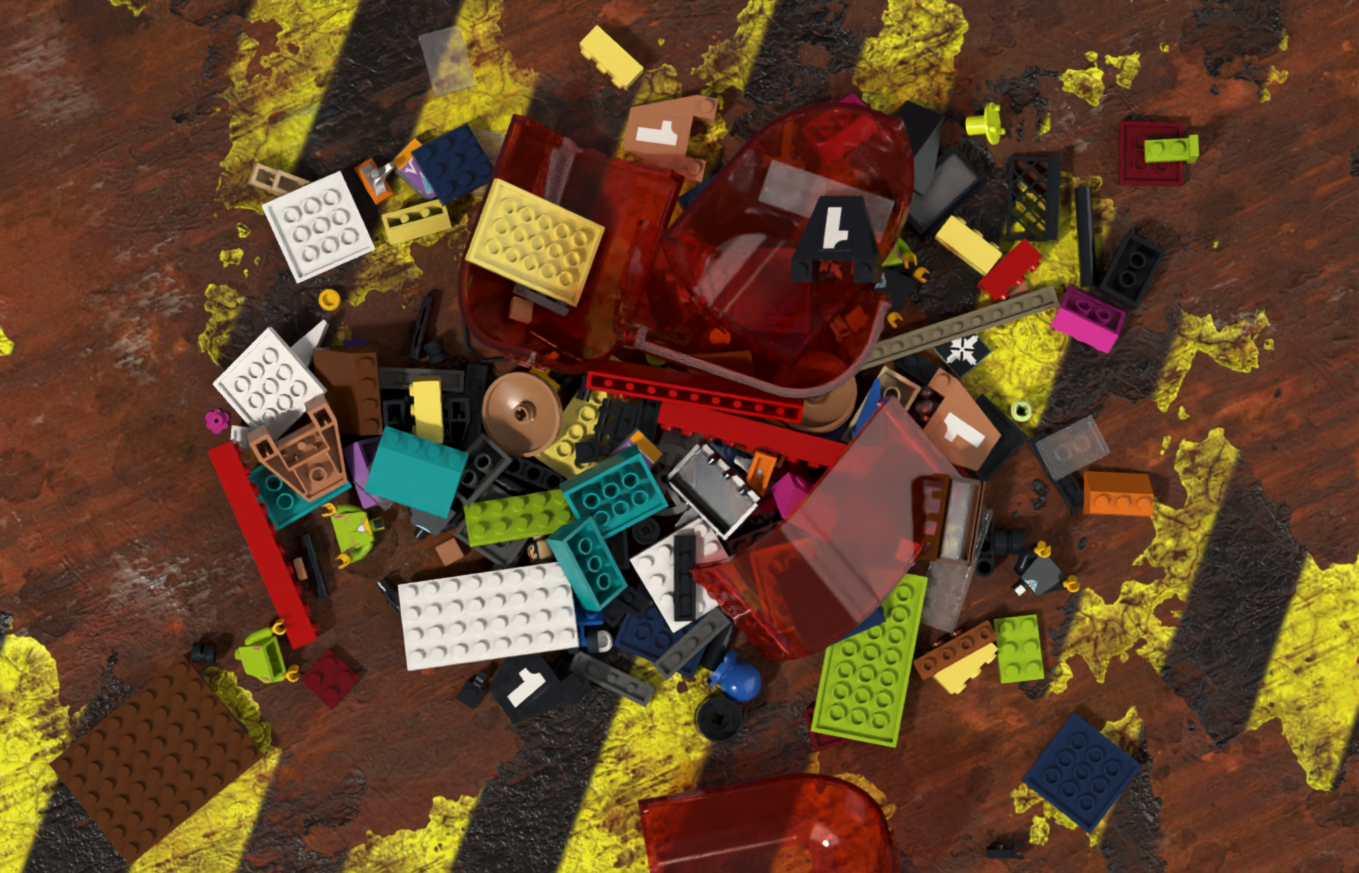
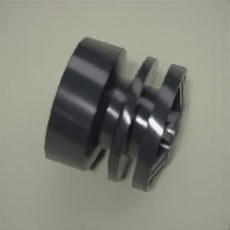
[693,696,742,742]

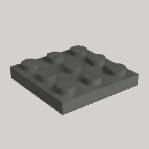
[454,483,531,569]

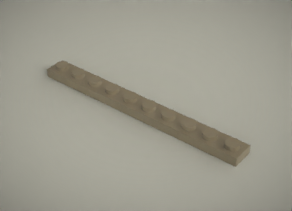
[852,285,1060,372]

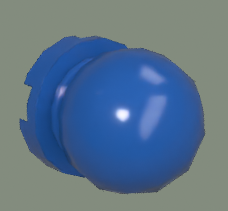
[706,648,761,703]

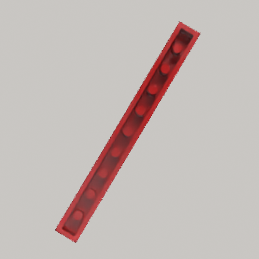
[586,357,805,424]
[657,401,874,480]
[207,439,320,650]

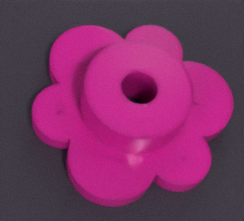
[205,409,229,434]

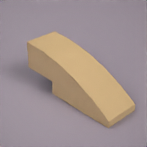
[247,163,313,196]

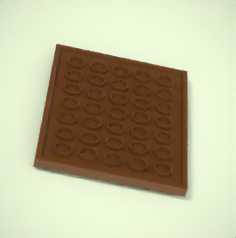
[49,654,265,866]

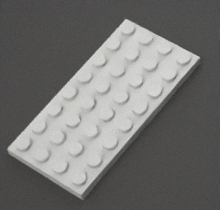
[398,562,580,671]

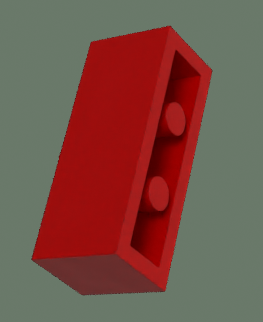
[977,238,1042,303]

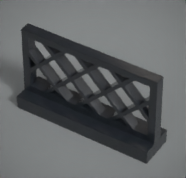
[1006,156,1061,244]

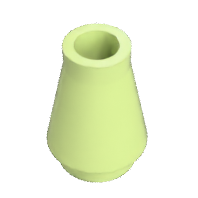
[1011,400,1032,421]

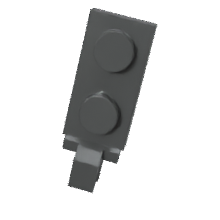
[513,283,570,317]

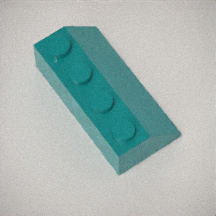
[546,515,628,612]

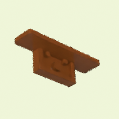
[913,621,998,680]

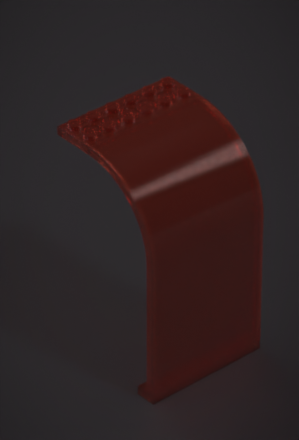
[689,395,968,661]

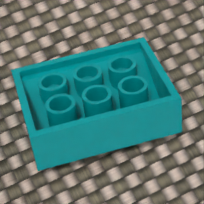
[364,426,468,519]
[559,444,669,540]
[249,464,352,531]

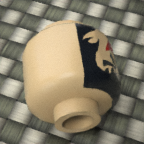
[527,535,556,565]

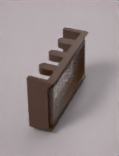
[919,473,986,567]

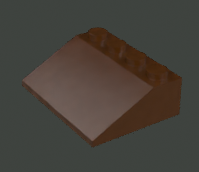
[313,345,385,436]

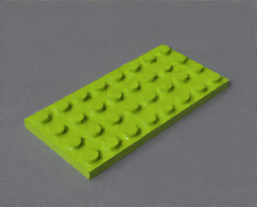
[810,565,928,748]

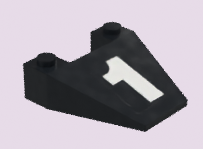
[791,196,882,283]
[488,653,595,723]

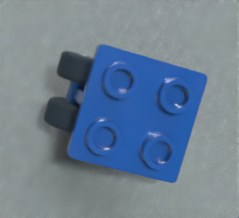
[568,594,603,654]

